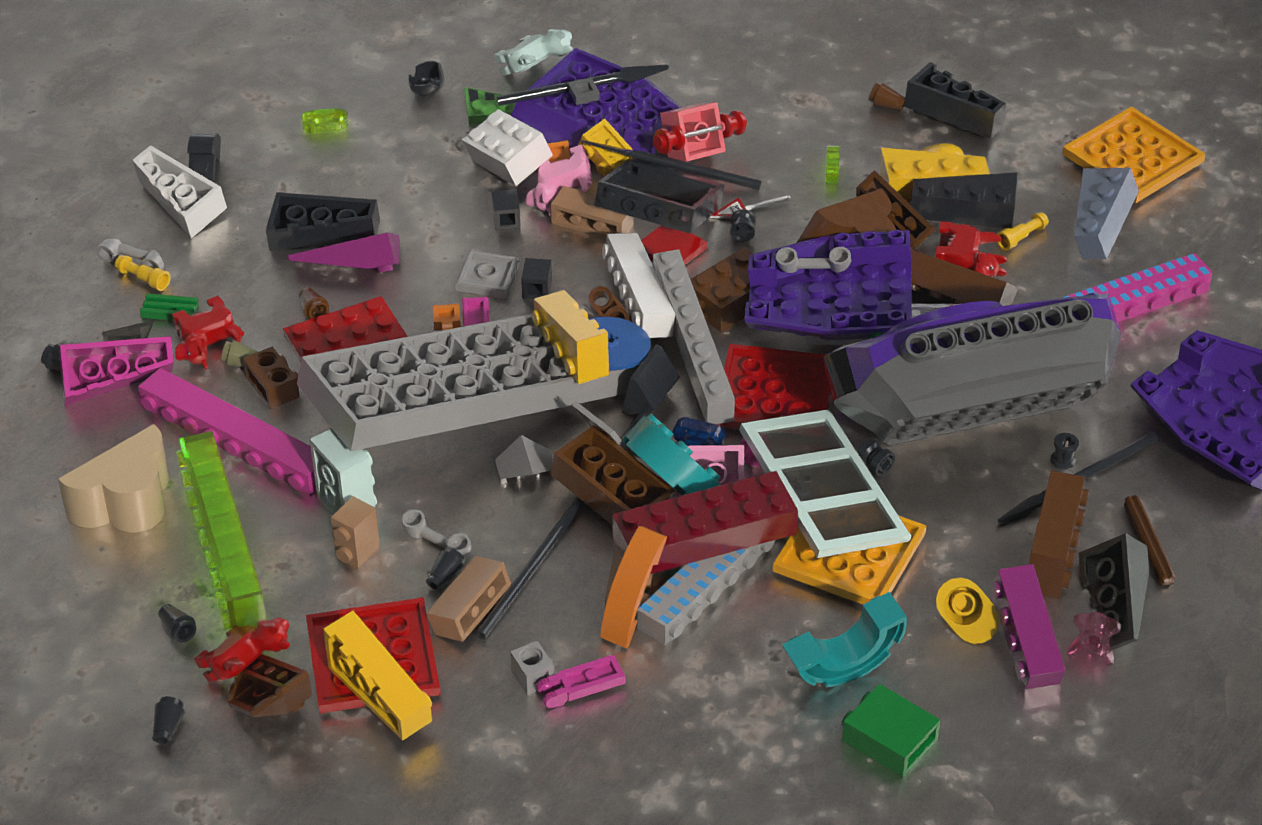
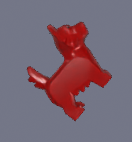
[936,221,1007,278]
[172,296,245,370]
[194,617,290,682]

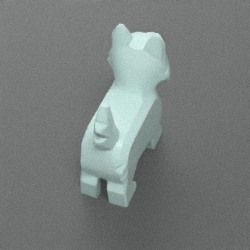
[494,29,573,76]

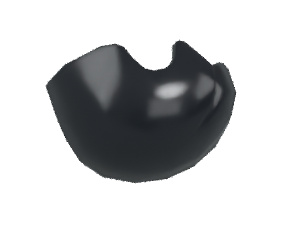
[409,61,445,96]

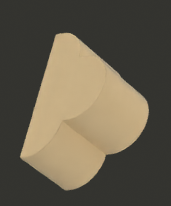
[58,424,169,533]

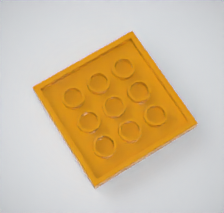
[1062,106,1206,203]
[773,488,927,605]

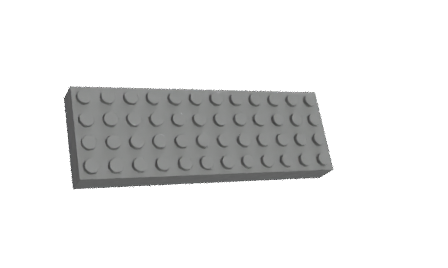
[297,304,642,451]

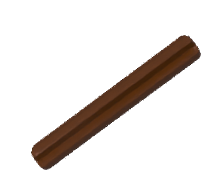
[1124,495,1175,586]

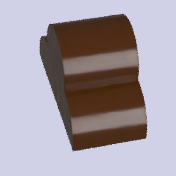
[796,189,896,243]

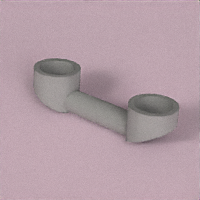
[96,238,164,269]
[776,247,851,273]
[402,509,472,557]

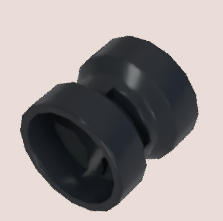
[857,438,896,477]

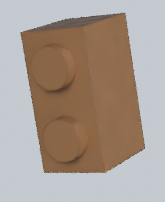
[331,496,380,569]

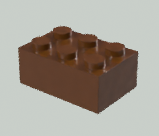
[690,247,753,332]

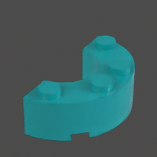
[621,413,721,495]
[782,592,907,687]

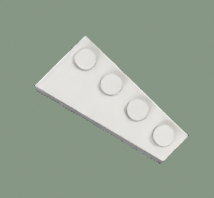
[132,145,227,238]

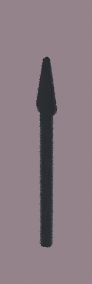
[496,65,669,106]
[582,140,762,190]
[998,432,1158,523]

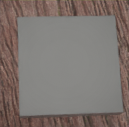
[456,251,520,299]

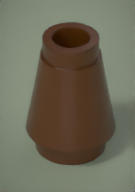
[868,83,905,111]
[299,287,329,319]

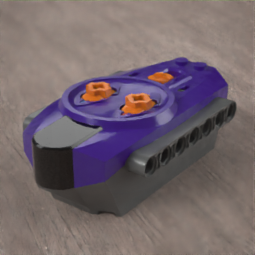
[823,292,1121,446]

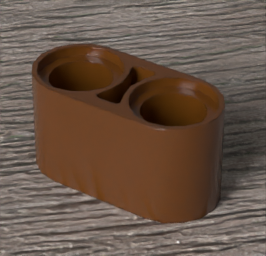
[589,286,629,321]

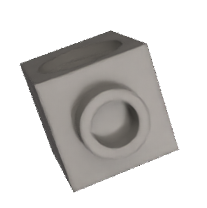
[510,641,554,696]

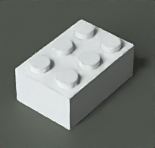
[462,109,553,186]

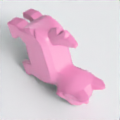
[526,145,592,217]

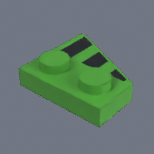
[464,87,516,124]

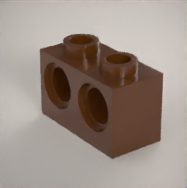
[243,346,300,410]

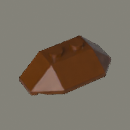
[856,170,935,249]
[227,654,312,717]

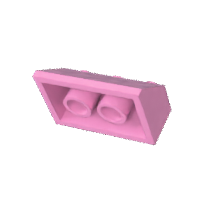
[659,445,744,497]

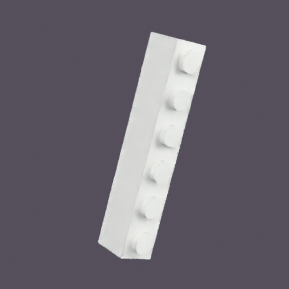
[602,233,675,338]

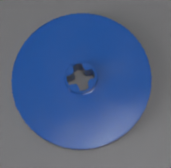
[589,317,651,370]

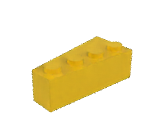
[531,290,609,384]
[323,611,432,740]

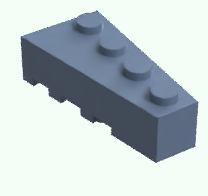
[1074,167,1139,259]

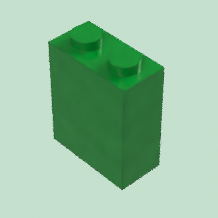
[841,683,941,777]

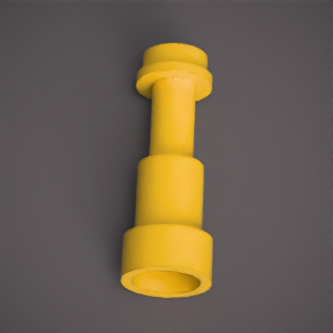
[997,212,1049,251]
[115,255,170,291]

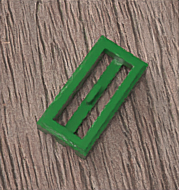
[140,293,199,321]

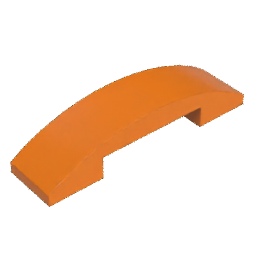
[600,526,667,649]

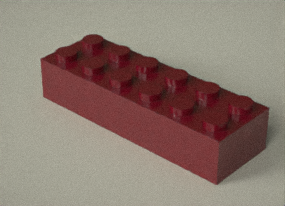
[612,471,798,574]

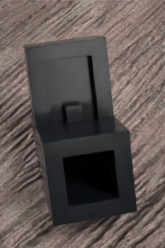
[187,133,221,182]

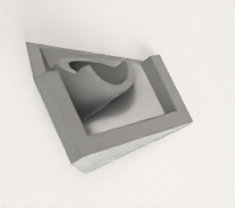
[495,435,553,483]

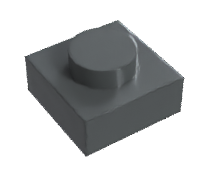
[568,78,600,105]

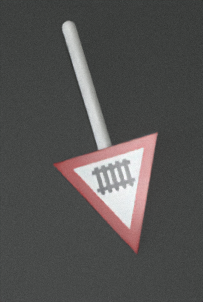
[709,195,791,218]

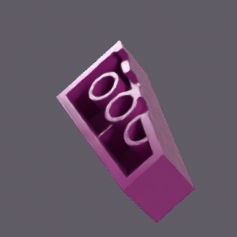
[990,564,1066,689]

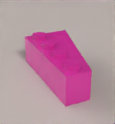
[59,336,174,406]

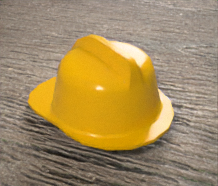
[936,577,1000,644]

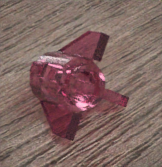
[1067,612,1121,667]

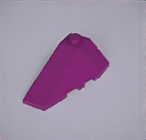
[288,232,400,273]

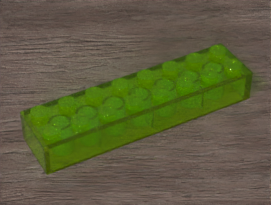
[176,431,266,630]

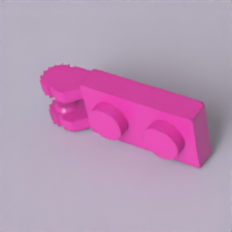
[536,655,625,709]

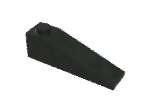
[1079,533,1149,650]

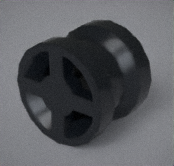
[730,209,756,242]

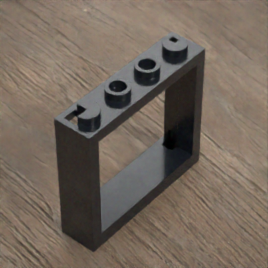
[594,158,725,234]

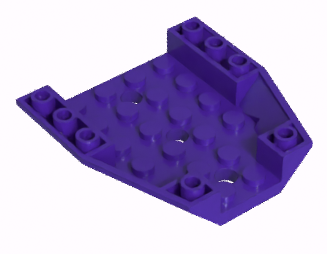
[511,48,683,172]
[745,230,912,340]
[1130,330,1262,490]

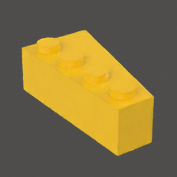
[879,147,990,202]

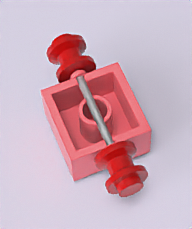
[653,102,747,162]

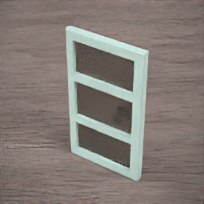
[739,410,911,558]

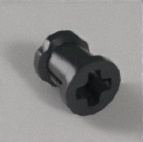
[1050,433,1079,470]

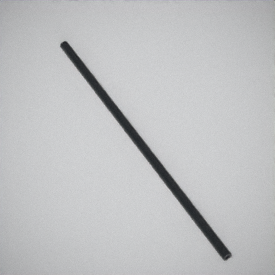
[476,411,653,640]

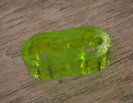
[301,108,349,133]
[825,145,840,184]

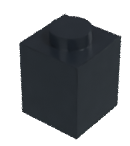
[491,189,521,230]
[521,258,552,299]

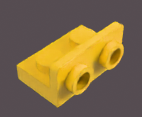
[578,119,635,177]

